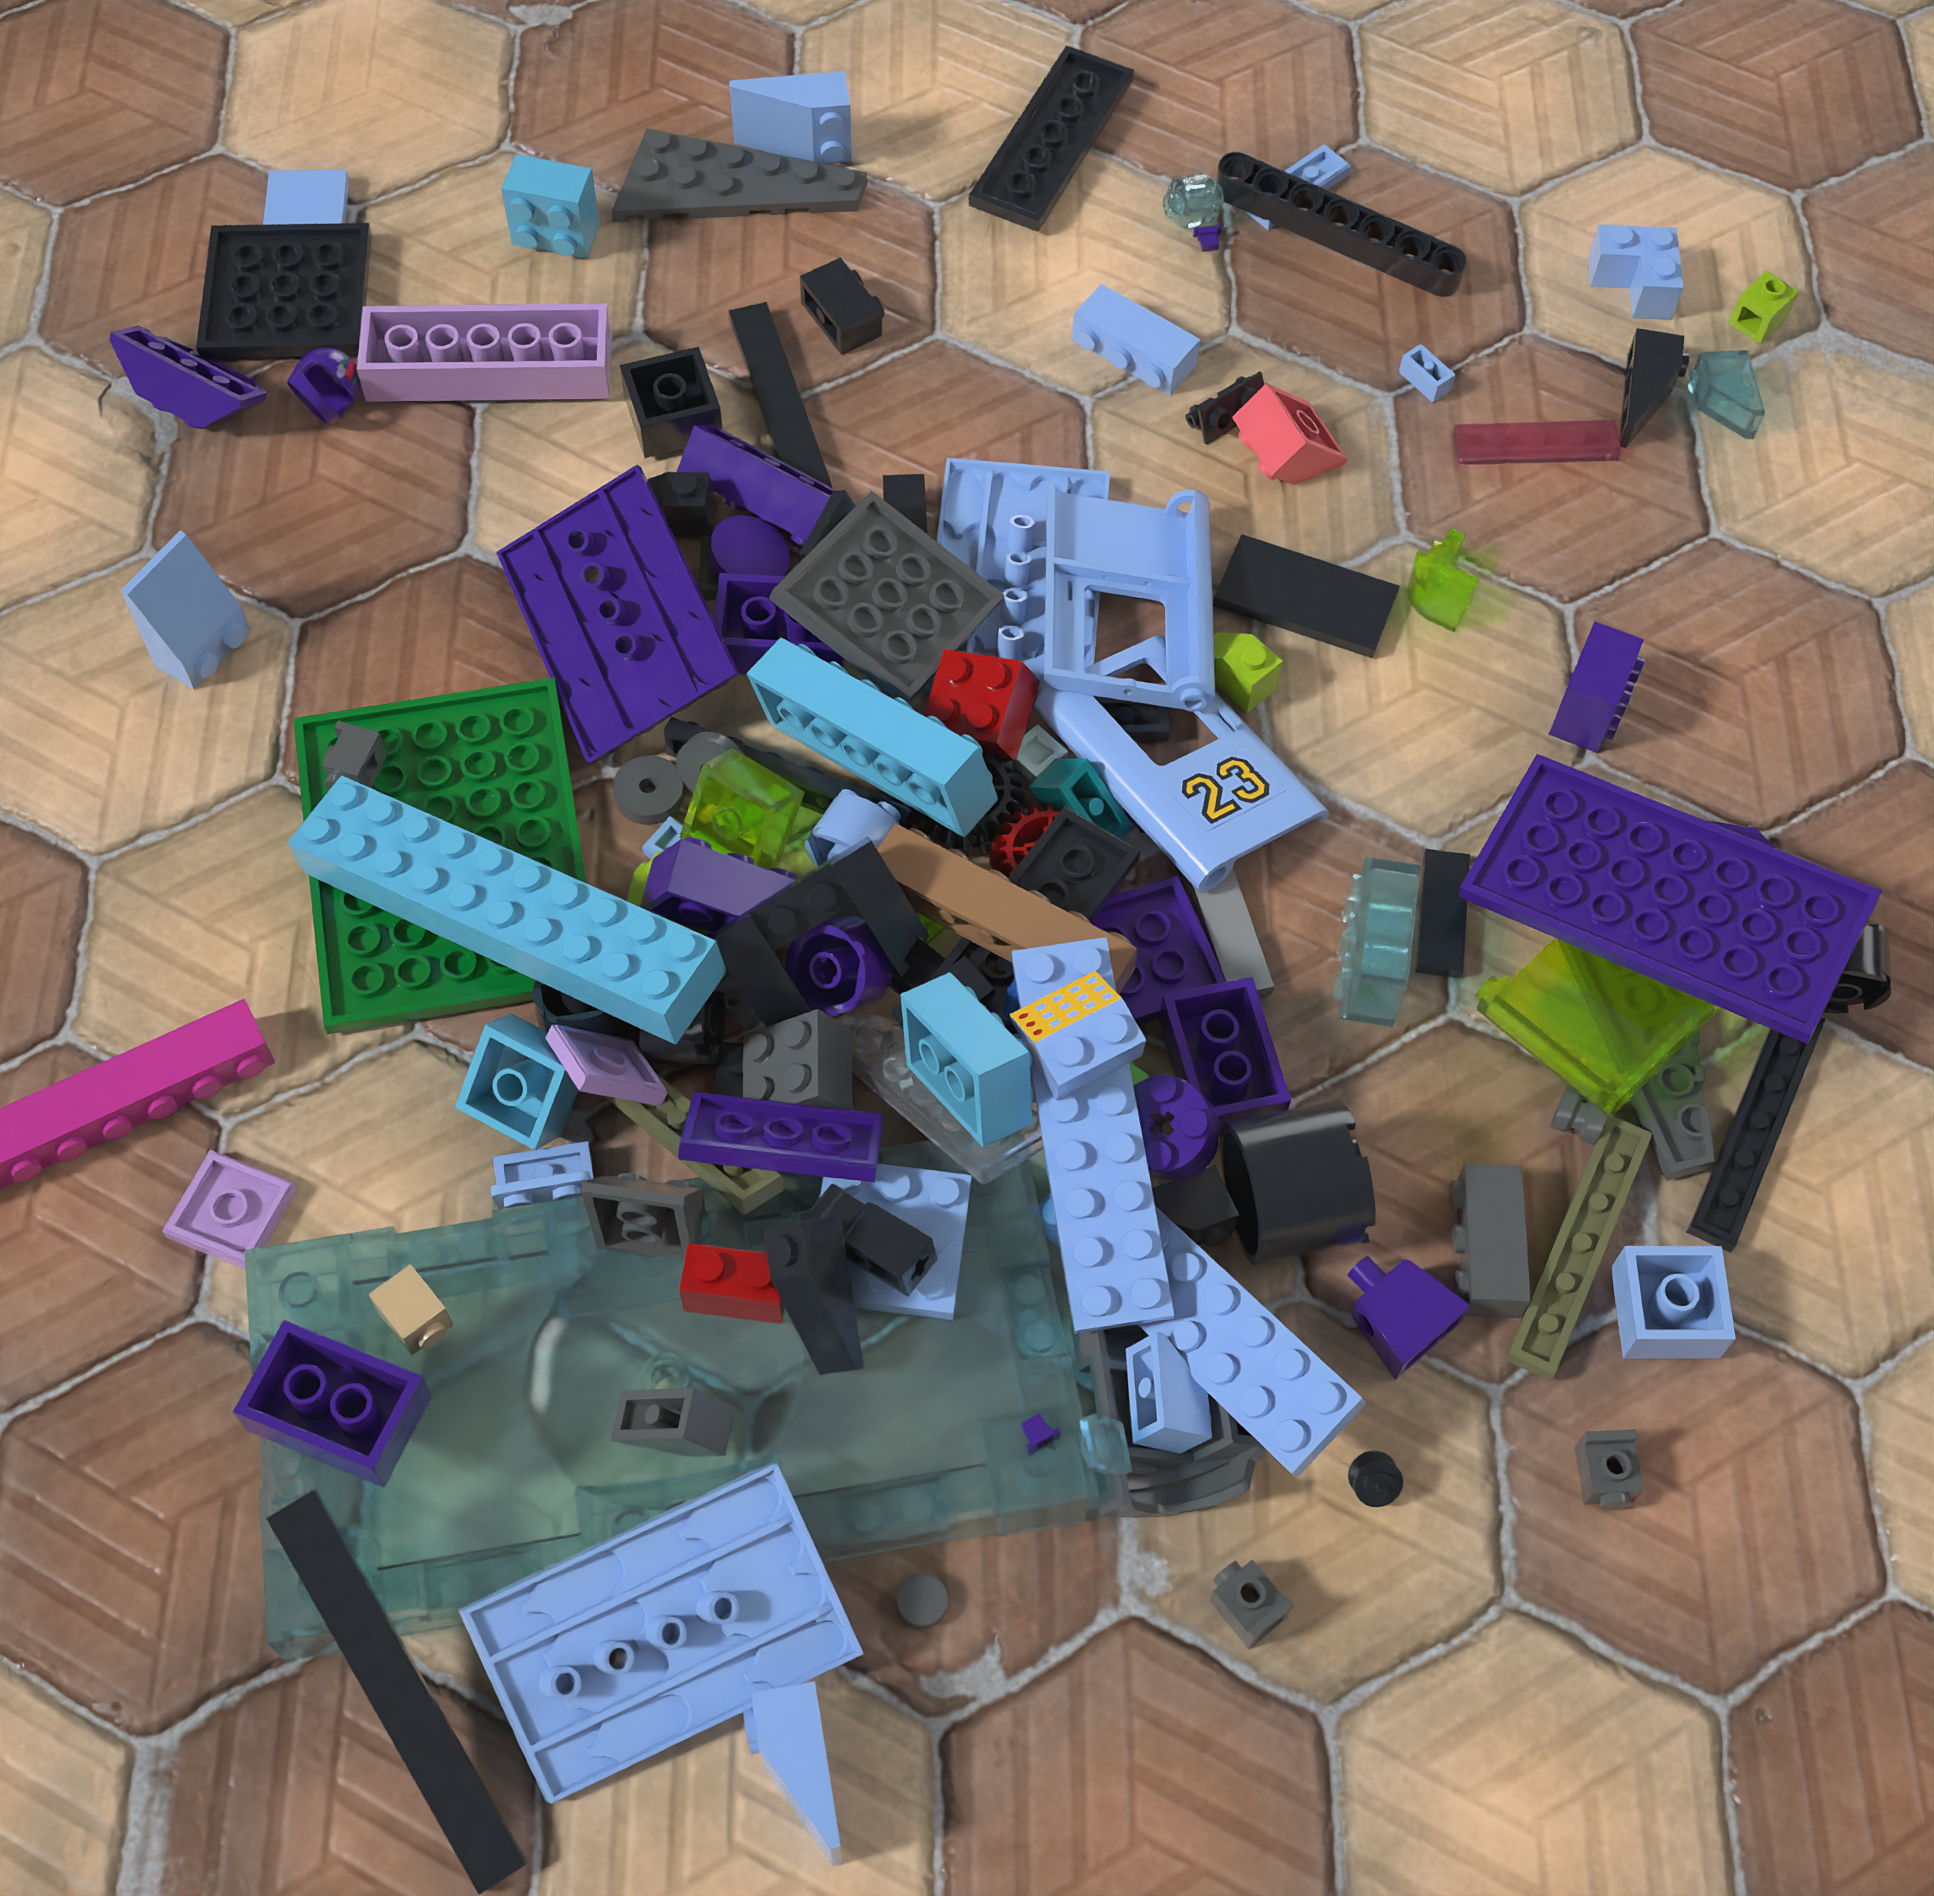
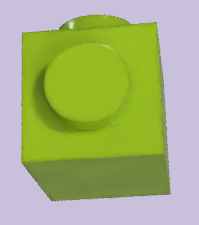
[1728,270,1799,344]

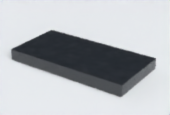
[1213,534,1400,659]

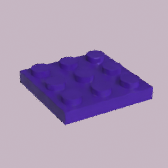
[1091,875,1227,1025]

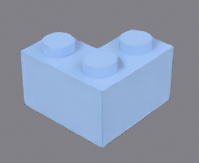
[1588,224,1683,320]

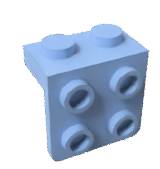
[491,1141,594,1220]

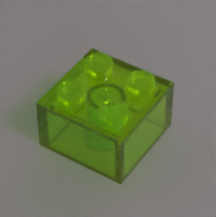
[679,748,805,870]

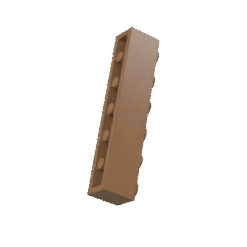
[877,823,1137,994]

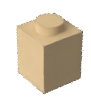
[368,1264,453,1356]

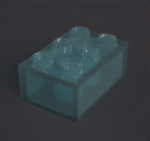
[1332,857,1420,1027]

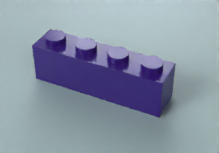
[677,425,836,546]

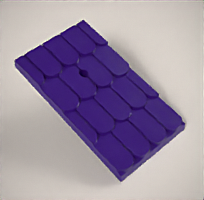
[496,465,739,764]

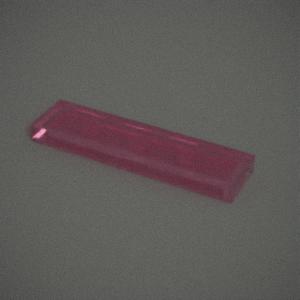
[1453,420,1621,465]

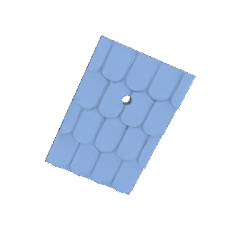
[922,458,1110,700]
[458,1463,864,1804]

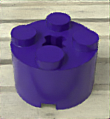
[785,915,893,1016]
[1133,1073,1220,1180]

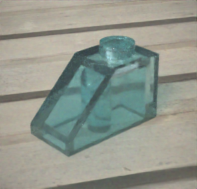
[1687,350,1765,439]

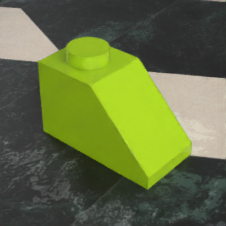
[1214,632,1283,713]

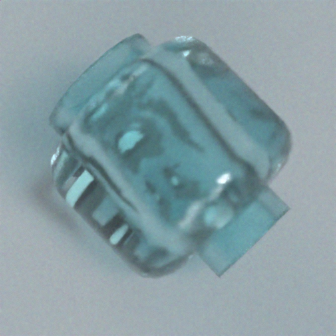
[1163,173,1223,228]

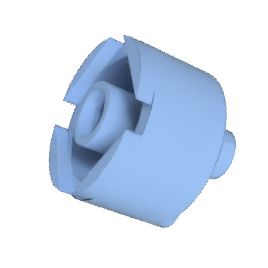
[804,789,901,867]

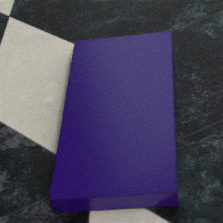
[678,1092,885,1183]

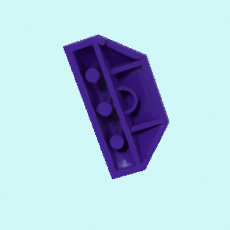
[109,325,267,429]

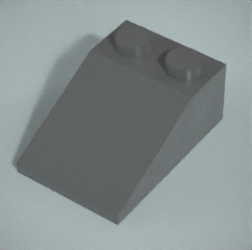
[581,1173,705,1261]

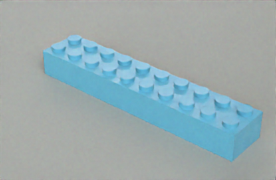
[287,775,727,1045]

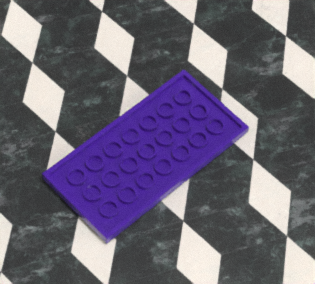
[1459,754,1882,1044]

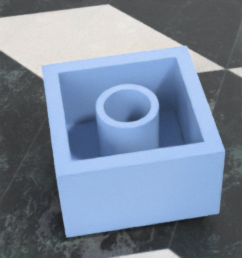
[1611,1246,1736,1359]

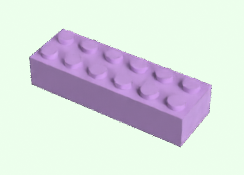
[357,303,612,402]

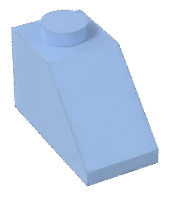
[1126,1332,1212,1454]

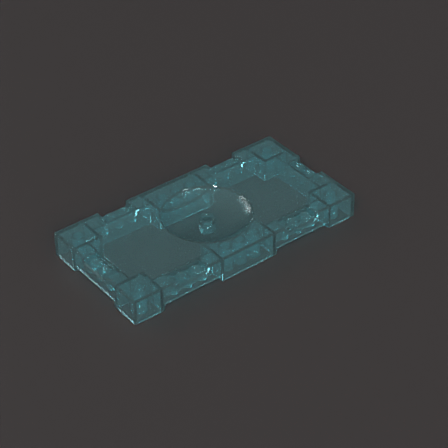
[244,1129,1100,1662]

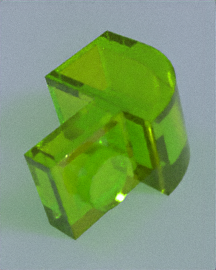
[1407,528,1480,633]

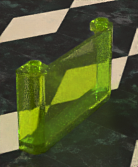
[1475,938,1721,1118]

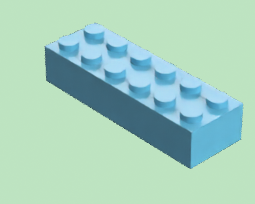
[747,638,998,838]

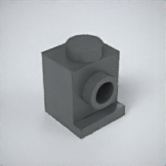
[323,721,387,790]
[1575,1429,1643,1511]
[1209,1560,1294,1649]

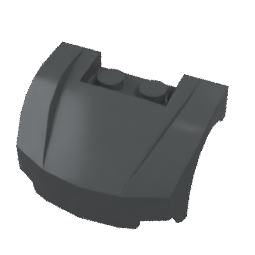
[1071,1324,1265,1518]

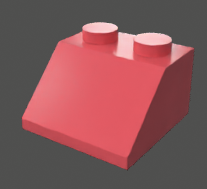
[1232,383,1348,485]

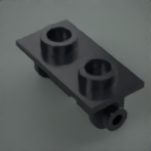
[1186,371,1264,445]

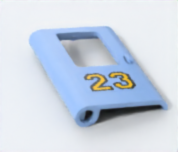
[1034,635,1329,893]

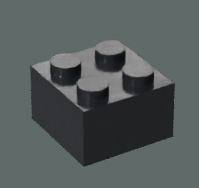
[620,346,723,458]

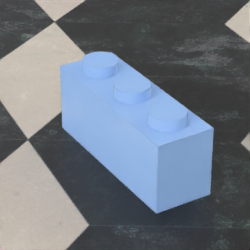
[1072,284,1200,396]

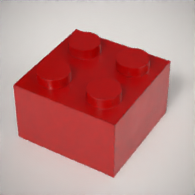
[923,649,1040,762]

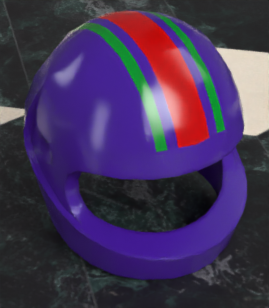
[287,347,361,425]

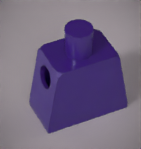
[1347,1256,1470,1380]

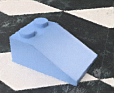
[729,71,852,164]
[121,531,250,690]
[743,1681,843,1866]

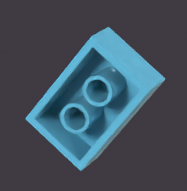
[901,972,1034,1148]

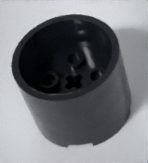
[1220,1100,1376,1266]

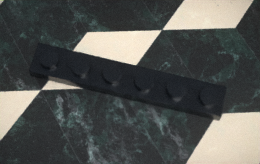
[664,716,912,830]

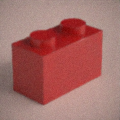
[679,1243,785,1324]

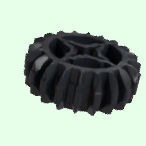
[907,750,1026,857]

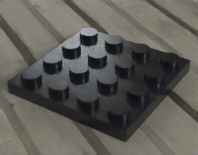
[196,223,372,358]

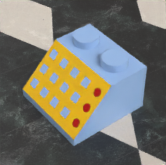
[1009,971,1146,1101]

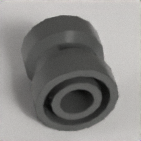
[1550,1084,1612,1145]

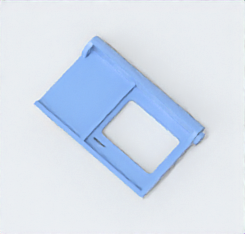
[1044,481,1215,712]

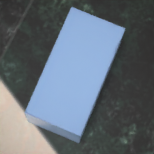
[1399,344,1455,403]

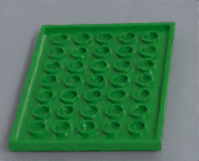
[293,677,587,1035]

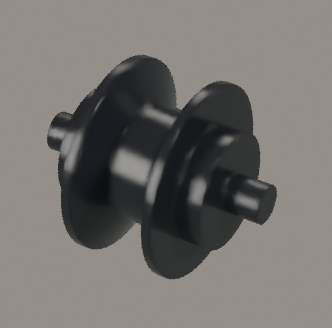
[1348,1450,1403,1507]

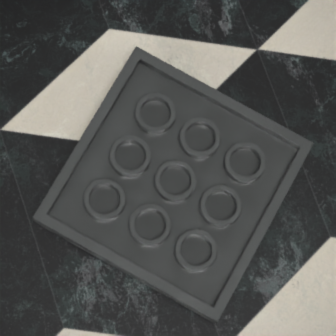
[769,491,1005,704]

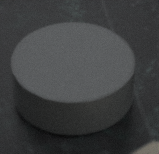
[896,1574,948,1629]

